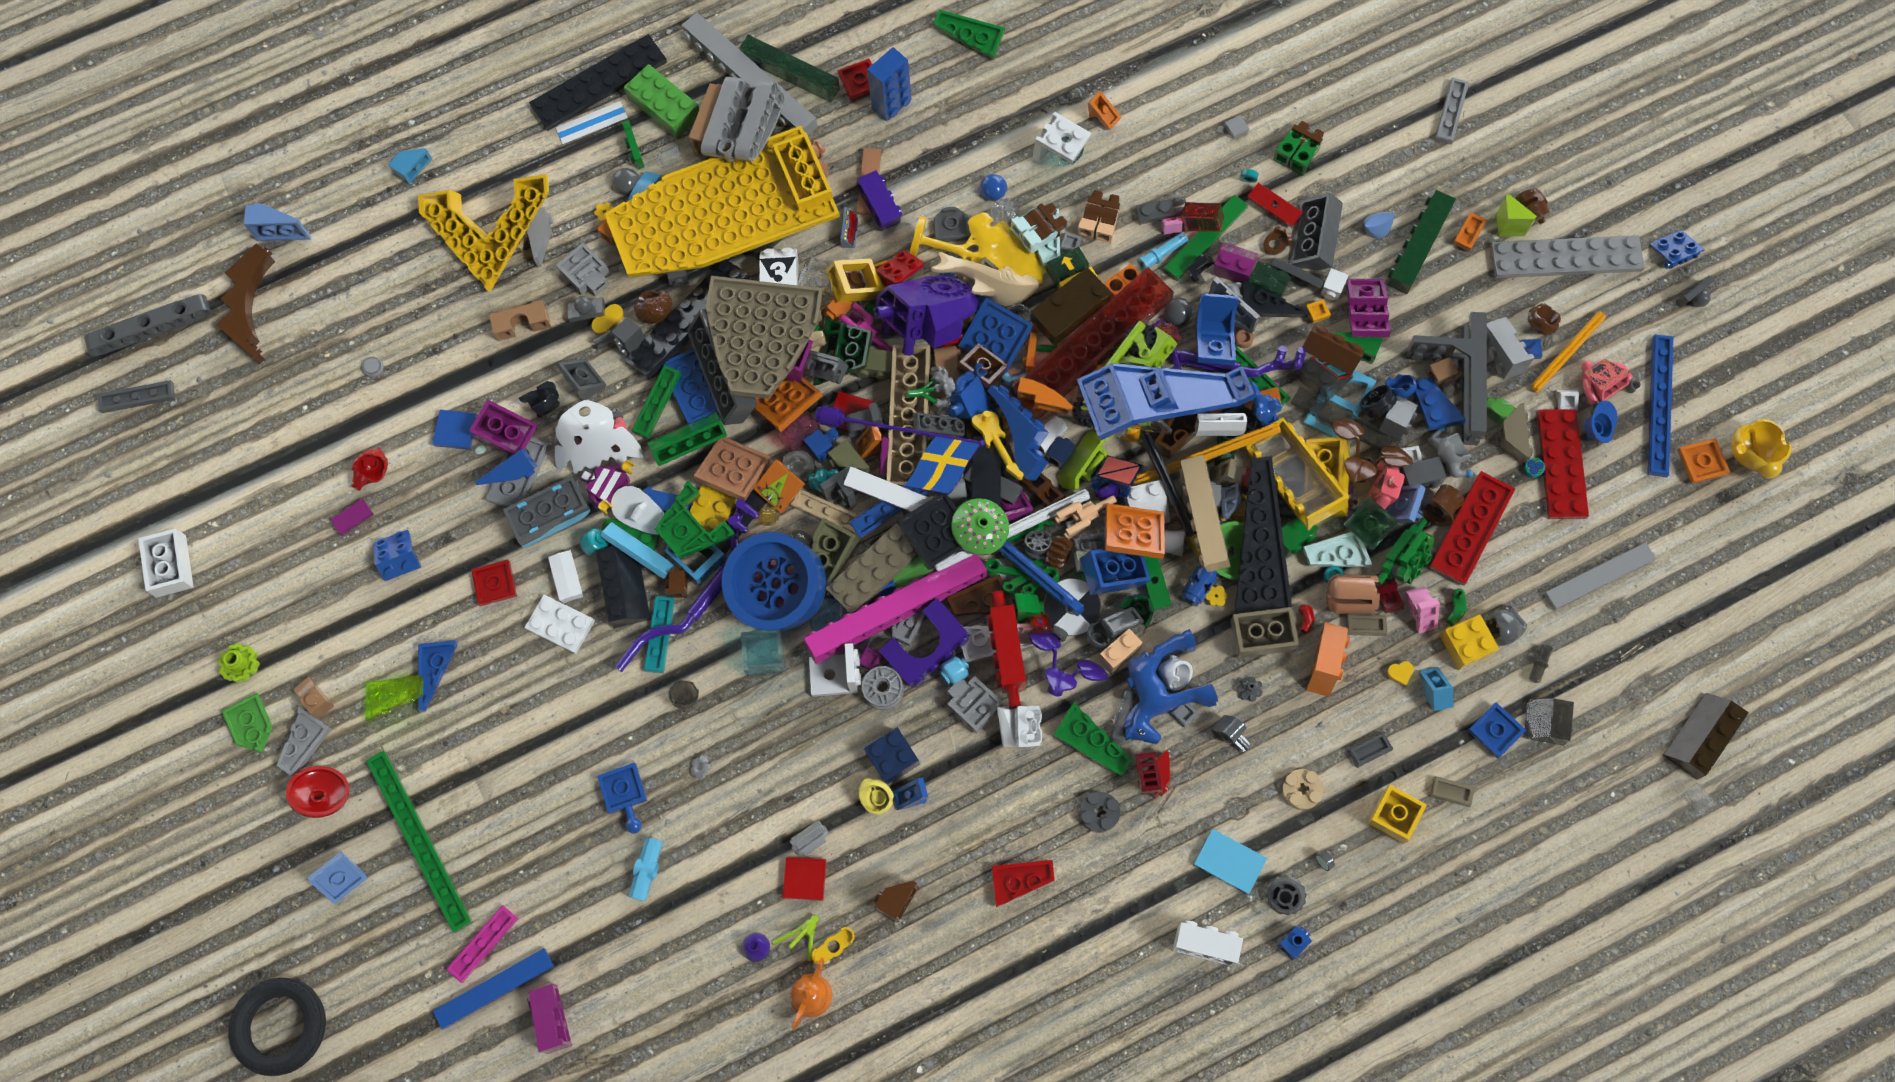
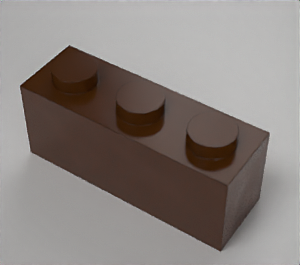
[1302,324,1365,375]

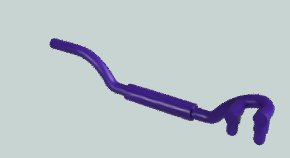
[1104,317,1306,378]
[614,499,760,672]

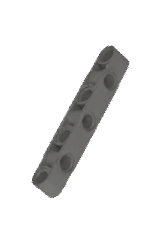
[84,294,211,356]

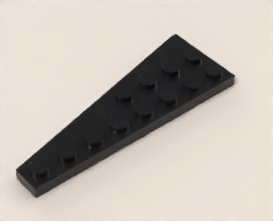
[1234,456,1293,614]

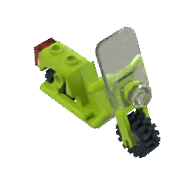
[1072,321,1182,439]

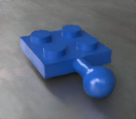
[597,762,648,834]

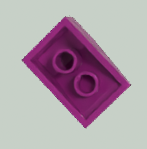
[469,399,538,455]

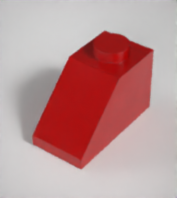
[1137,750,1170,798]

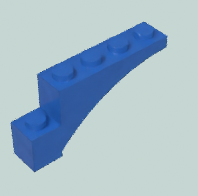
[988,385,1049,481]

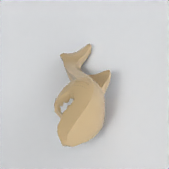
[931,252,1039,306]

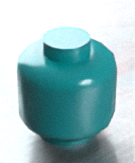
[580,528,609,556]

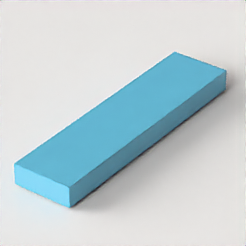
[600,522,675,579]

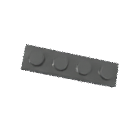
[98,380,175,413]

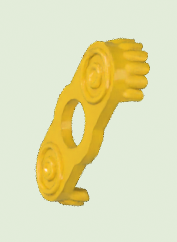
[811,927,855,965]

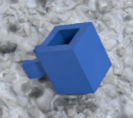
[804,427,839,463]

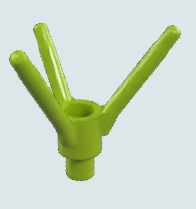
[772,914,820,961]

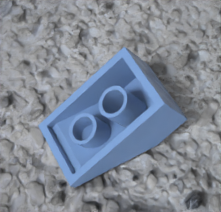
[244,203,311,242]

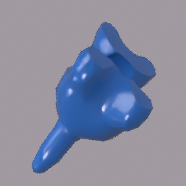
[1250,382,1282,428]

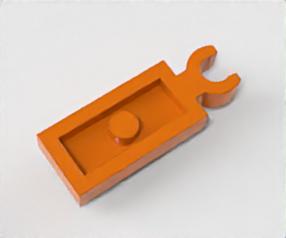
[1022,323,1039,374]

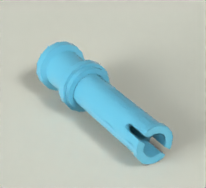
[1137,232,1188,272]

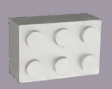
[138,529,194,598]
[1172,920,1243,967]

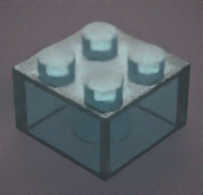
[741,630,786,676]

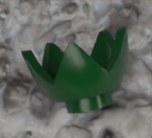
[1119,594,1154,628]

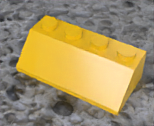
[1303,437,1350,517]

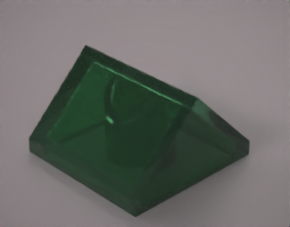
[1343,496,1399,551]

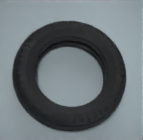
[228,978,326,1076]

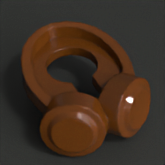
[1263,226,1292,255]

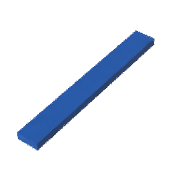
[1647,334,1674,477]

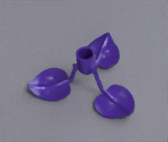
[1028,631,1109,697]

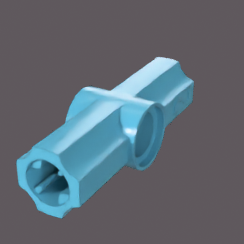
[628,837,663,902]

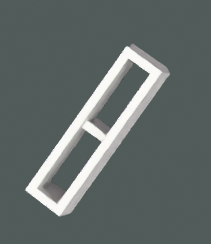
[1195,413,1247,436]
[548,550,583,603]

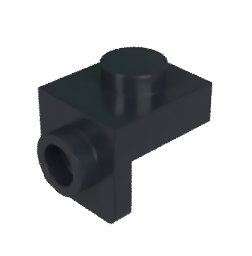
[1188,254,1215,284]

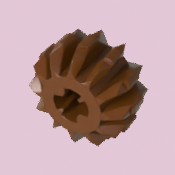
[1045,535,1073,570]

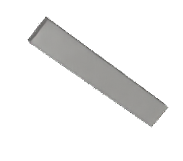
[1544,543,1657,610]

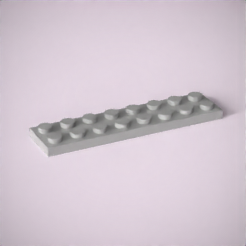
[1490,235,1645,278]

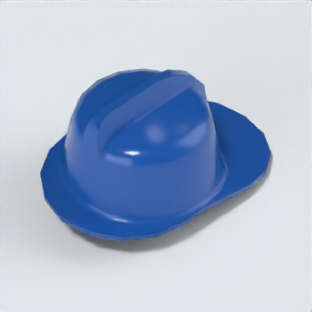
[1584,401,1618,443]

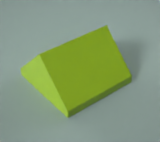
[1496,194,1537,237]

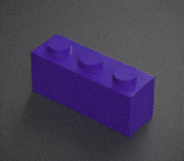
[856,170,902,231]

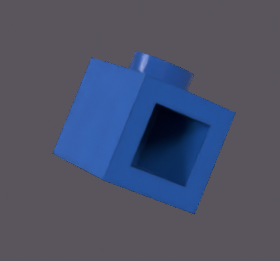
[1277,926,1312,960]

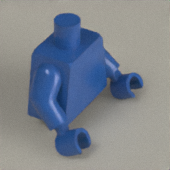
[948,363,1004,421]

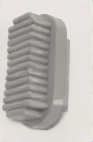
[790,821,828,856]

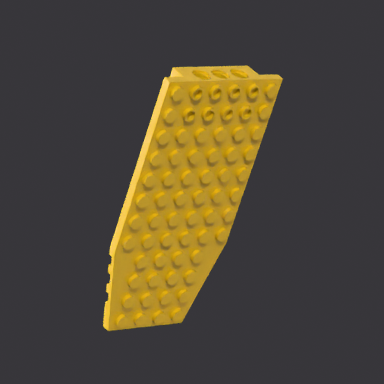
[604,126,840,278]

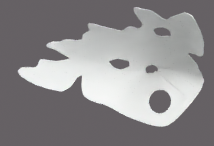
[555,400,644,474]

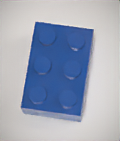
[1080,549,1151,595]

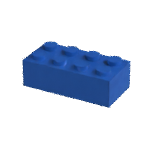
[867,47,912,121]

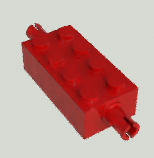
[987,591,1026,709]

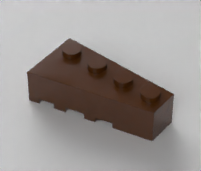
[1155,408,1225,459]

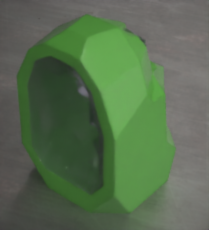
[1487,397,1516,424]

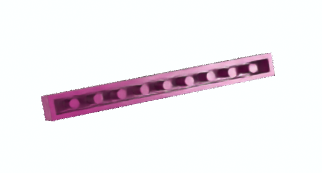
[804,555,987,664]

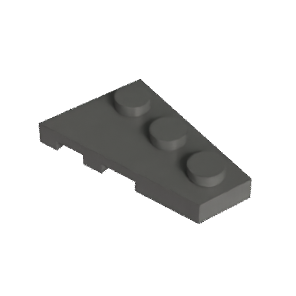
[1208,277,1260,334]

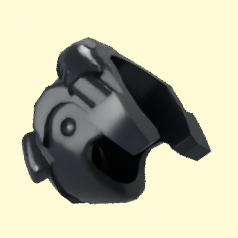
[518,381,560,418]

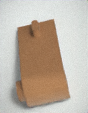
[934,346,961,399]

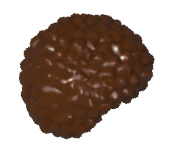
[634,290,673,324]

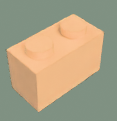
[1099,629,1143,673]

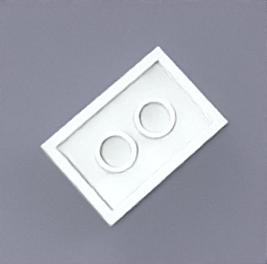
[525,595,595,654]

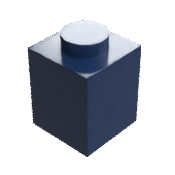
[1046,436,1075,469]

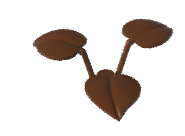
[1332,419,1414,484]

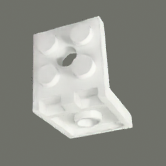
[1032,112,1091,164]
[809,643,861,697]

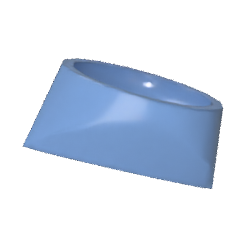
[1363,212,1394,239]

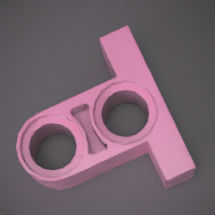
[1404,586,1440,634]

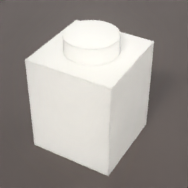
[1320,268,1349,302]

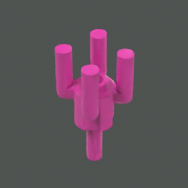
[839,302,893,351]

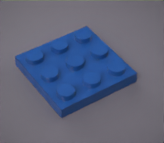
[958,297,1034,373]

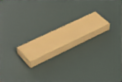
[790,489,859,537]

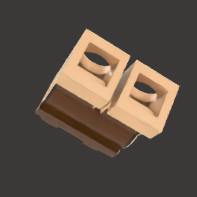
[1078,190,1120,243]

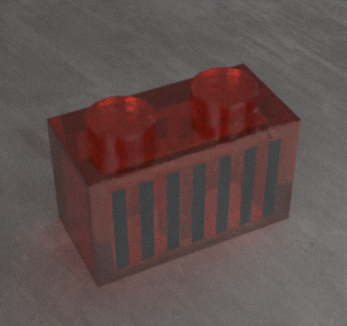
[1181,202,1224,232]

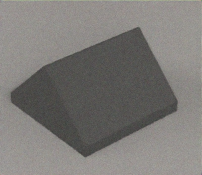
[557,358,606,401]

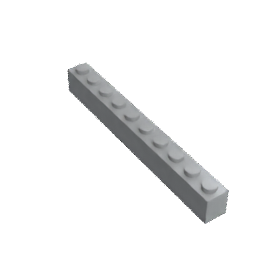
[682,12,818,135]

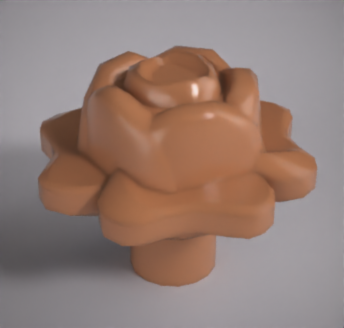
[811,140,826,160]

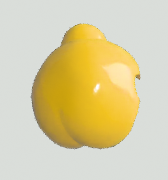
[1731,419,1792,479]

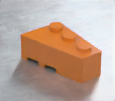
[1306,622,1350,697]

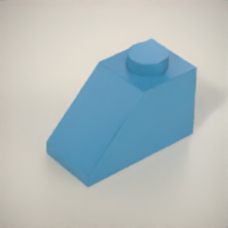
[388,148,432,184]
[1419,667,1454,711]

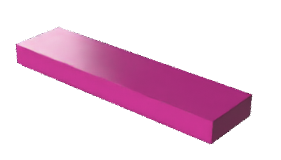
[446,905,519,983]

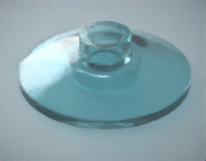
[810,598,842,631]

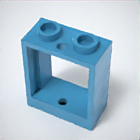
[665,545,727,586]

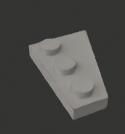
[276,706,332,777]

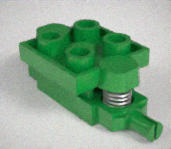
[1375,518,1434,586]

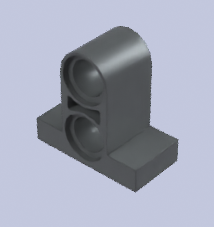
[845,402,887,437]

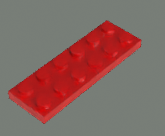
[1537,409,1589,519]
[1429,471,1516,586]

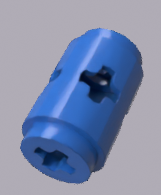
[1181,565,1217,607]

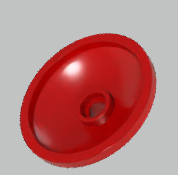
[286,766,349,818]

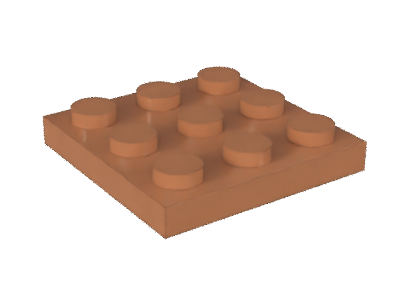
[694,437,771,501]

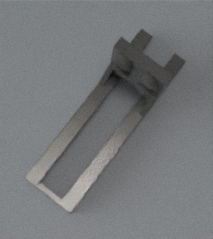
[1406,312,1487,446]

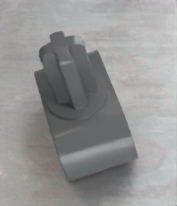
[1211,715,1251,753]

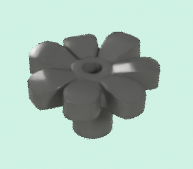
[1237,677,1263,702]

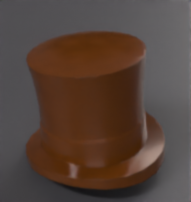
[1421,484,1464,526]

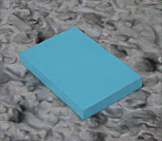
[1194,829,1267,895]

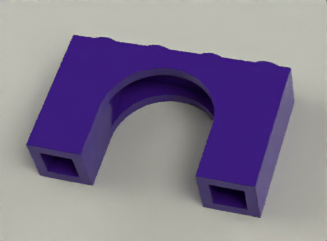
[879,598,970,688]

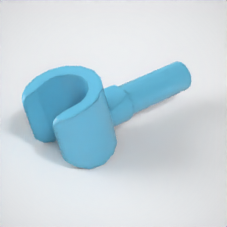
[1001,372,1028,387]

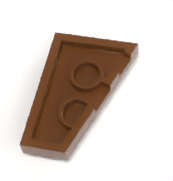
[947,574,1016,616]

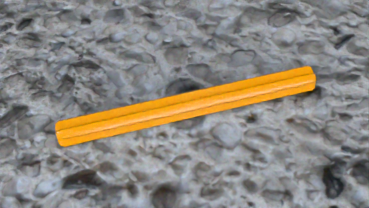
[1530,311,1606,392]

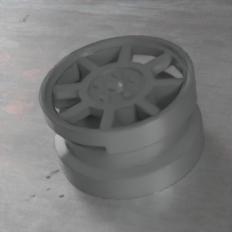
[1024,530,1052,561]

